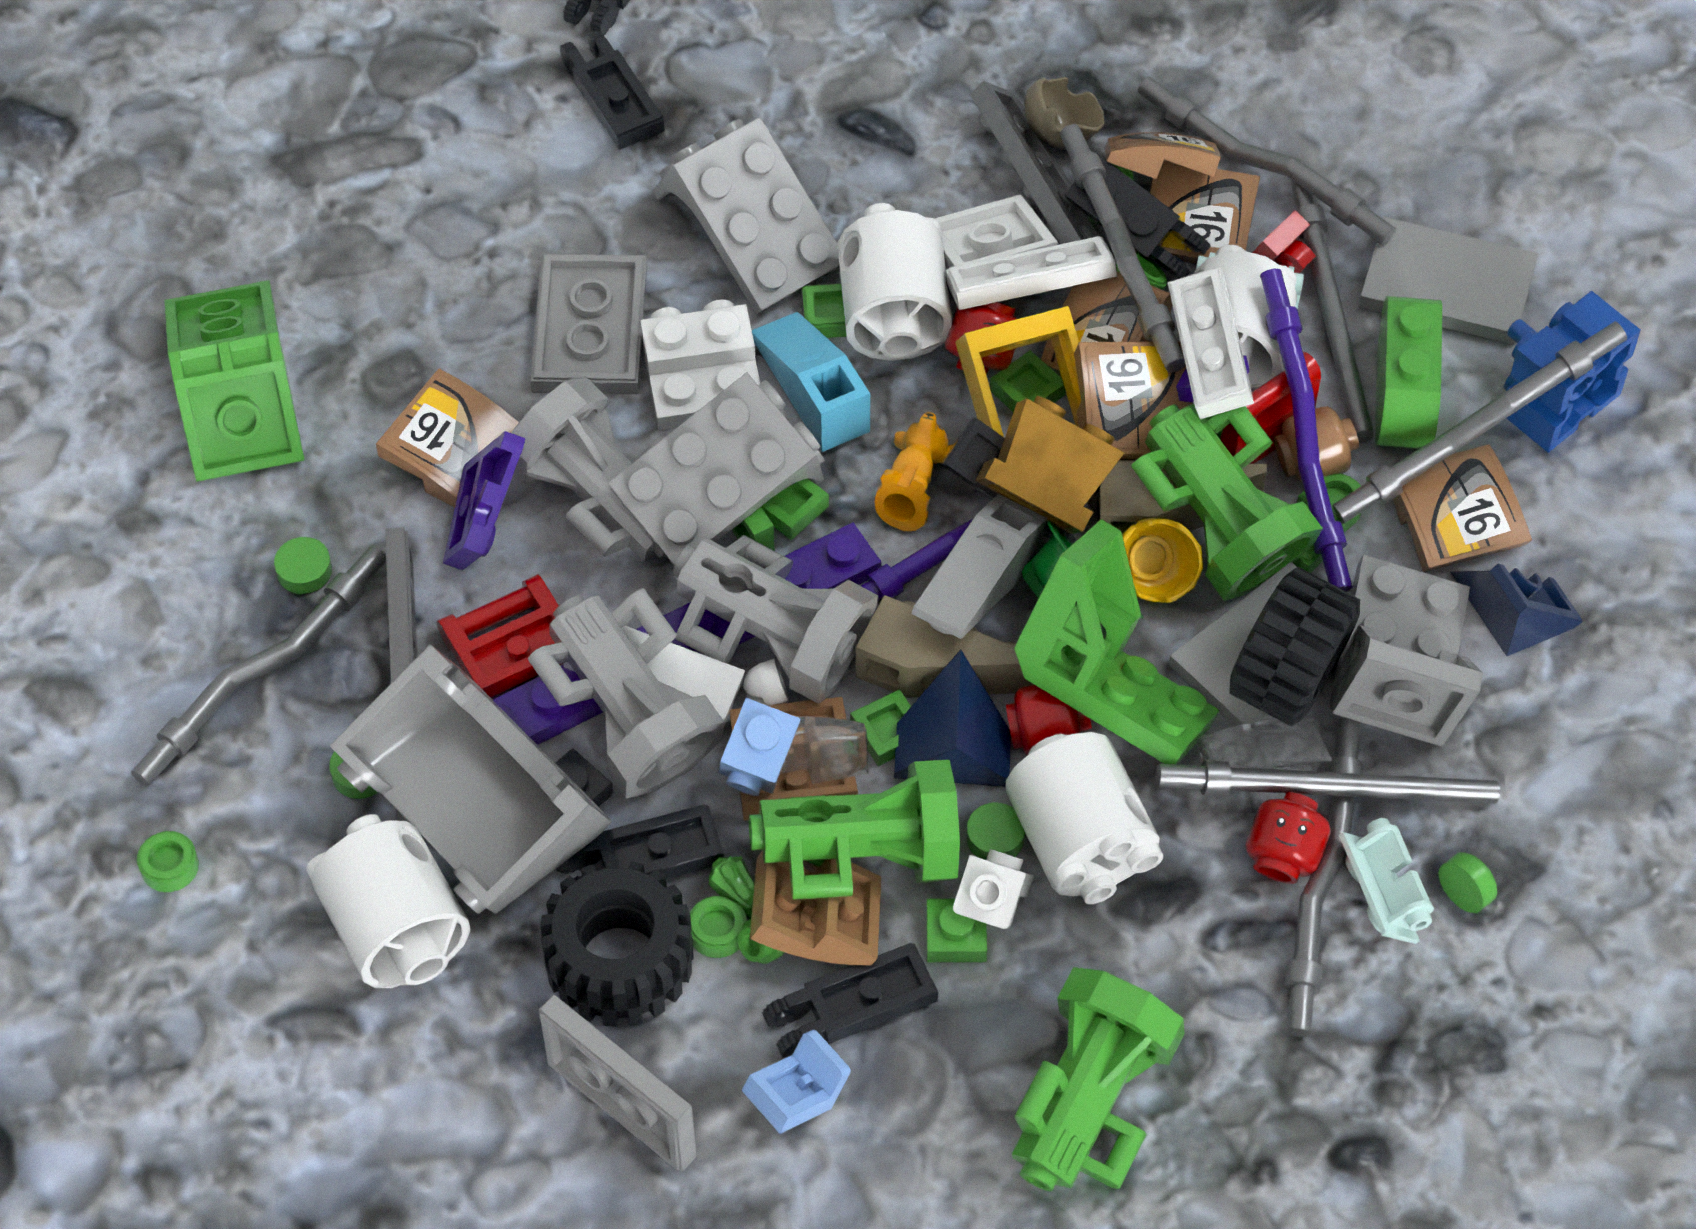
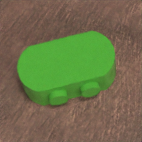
[1375,296,1442,449]

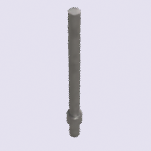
[1291,180,1374,443]
[1155,760,1500,804]

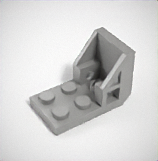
[1330,554,1483,747]

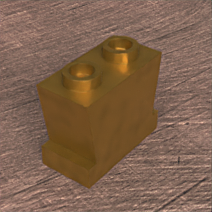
[975,396,1124,534]

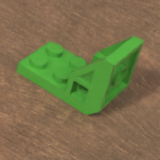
[164,280,305,482]
[1014,519,1220,765]

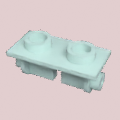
[1339,818,1434,944]

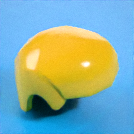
[1122,518,1203,603]

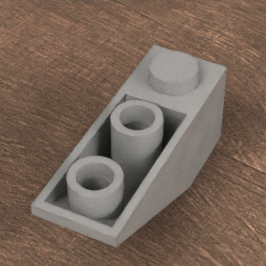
[911,494,1047,639]

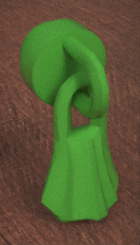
[708,856,785,964]

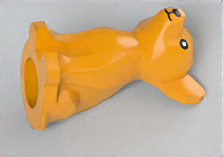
[874,412,953,531]

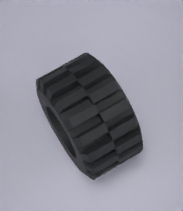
[1229,567,1360,727]
[540,860,694,1027]

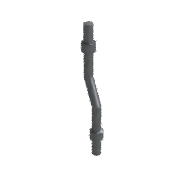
[1138,76,1396,245]
[1060,124,1186,373]
[1332,321,1627,524]
[131,545,386,787]
[1285,717,1363,1037]

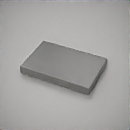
[1359,217,1539,345]
[531,254,647,394]
[1168,562,1338,739]
[539,995,697,1172]

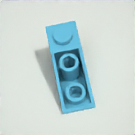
[752,312,870,452]

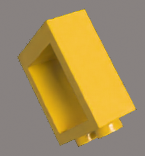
[955,306,1081,437]

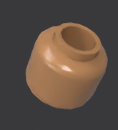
[1274,406,1359,483]

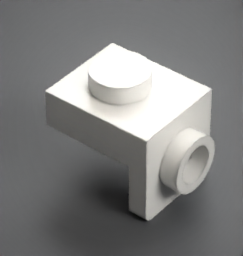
[953,849,1034,929]

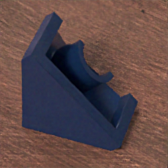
[1450,563,1583,656]
[894,649,1011,787]

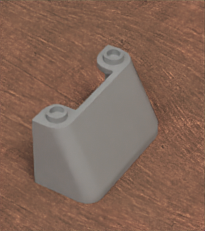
[330,644,612,914]

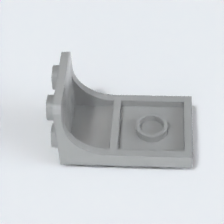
[652,117,839,315]
[608,372,825,566]

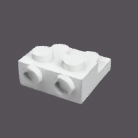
[934,194,1058,284]
[640,300,760,431]

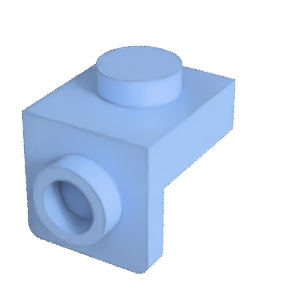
[719,698,801,796]
[741,1030,850,1134]

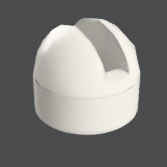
[743,658,789,705]

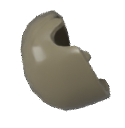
[1024,77,1105,150]

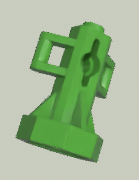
[1131,404,1323,601]
[749,760,960,900]
[1011,967,1185,1192]

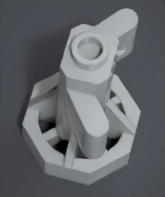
[512,376,666,562]
[673,535,878,704]
[528,588,725,798]

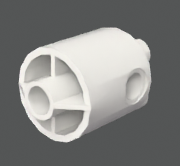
[837,203,952,361]
[1178,245,1297,392]
[1005,732,1164,904]
[306,814,471,988]

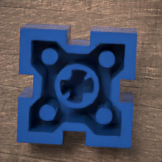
[1503,291,1641,453]

